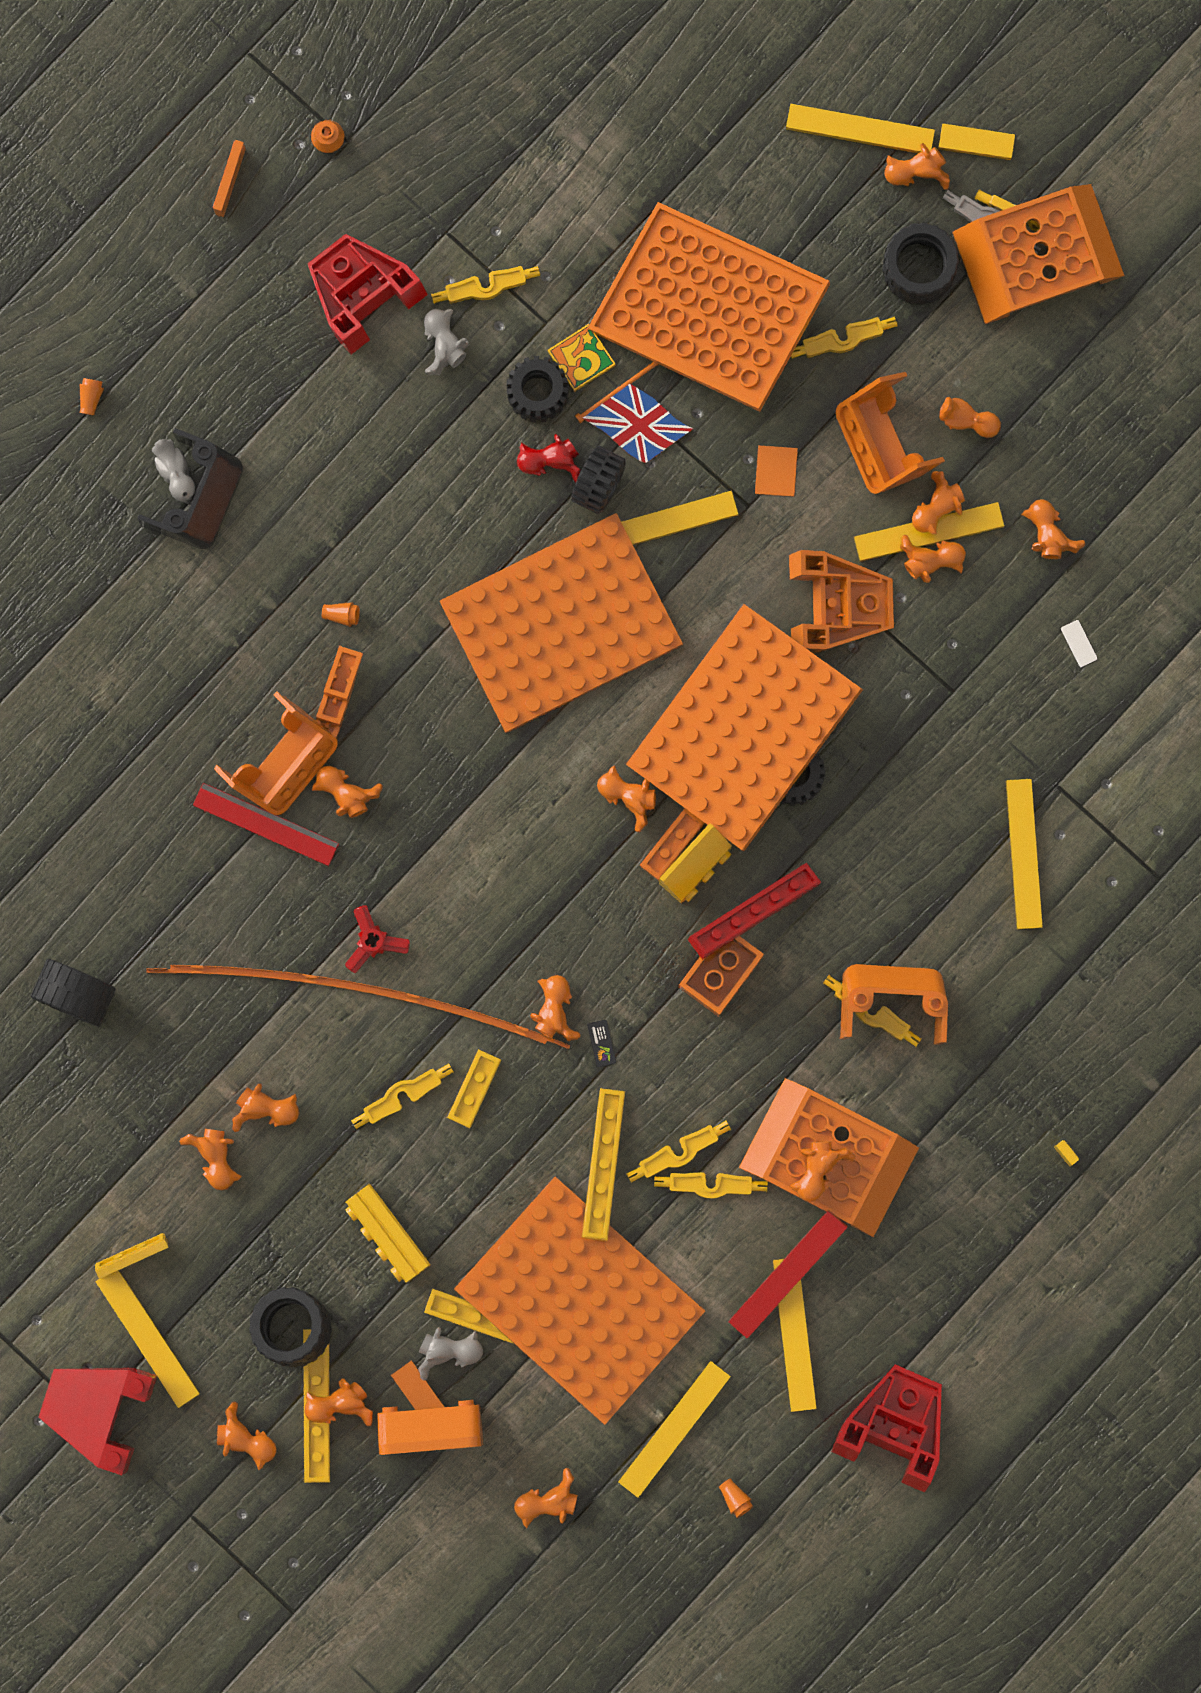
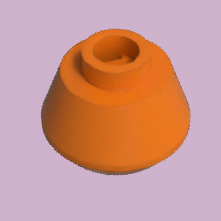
[311,120,344,153]

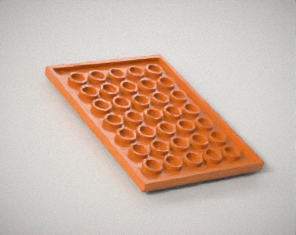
[588,202,830,412]
[440,513,683,733]
[626,604,863,851]
[454,1177,705,1425]

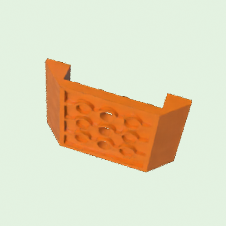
[952,184,1124,324]
[739,1078,919,1237]

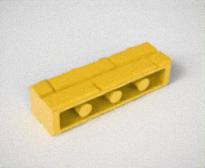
[345,1184,431,1283]

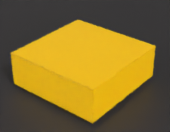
[1054,1140,1079,1167]

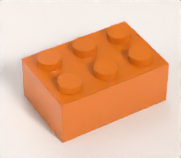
[679,936,764,1017]

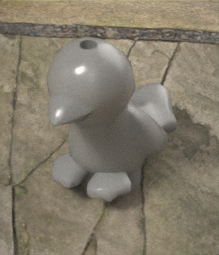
[424,309,469,375]
[152,439,196,504]
[418,1327,483,1380]

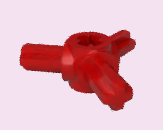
[345,905,410,973]

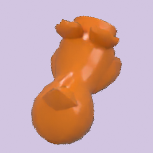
[884,143,950,190]
[939,397,1001,438]
[912,471,965,534]
[1021,499,1086,559]
[900,535,966,583]
[597,765,656,832]
[312,766,383,818]
[530,975,580,1041]
[232,1083,299,1132]
[179,1129,242,1191]
[790,1141,856,1202]
[305,1379,373,1426]
[217,1402,276,1470]
[514,1468,578,1528]

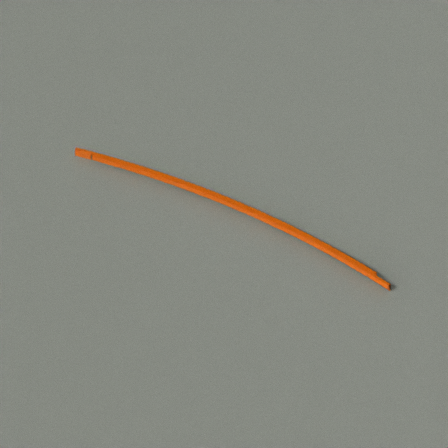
[146,965,570,1049]

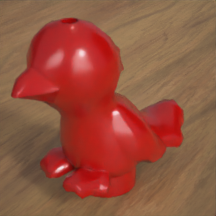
[517,434,581,483]

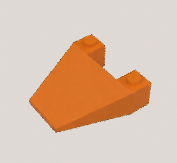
[789,550,894,654]

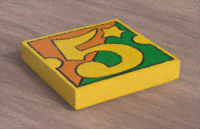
[547,324,616,392]

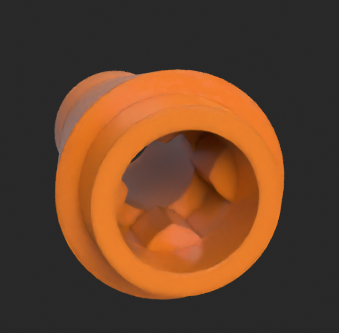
[80,378,104,415]
[322,602,360,627]
[719,1478,753,1518]

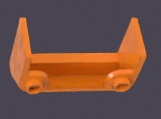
[836,372,945,494]
[214,691,338,815]
[840,964,948,1045]
[378,1400,484,1455]

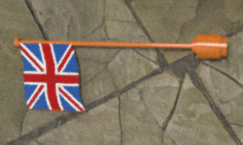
[575,362,693,463]

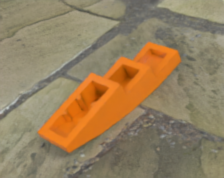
[316,646,363,739]

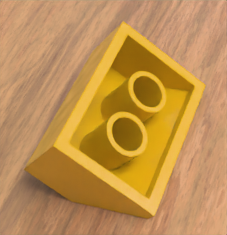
[659,823,732,904]

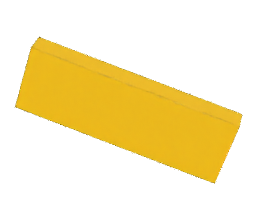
[938,124,1015,160]
[447,1049,501,1128]
[95,1233,169,1279]

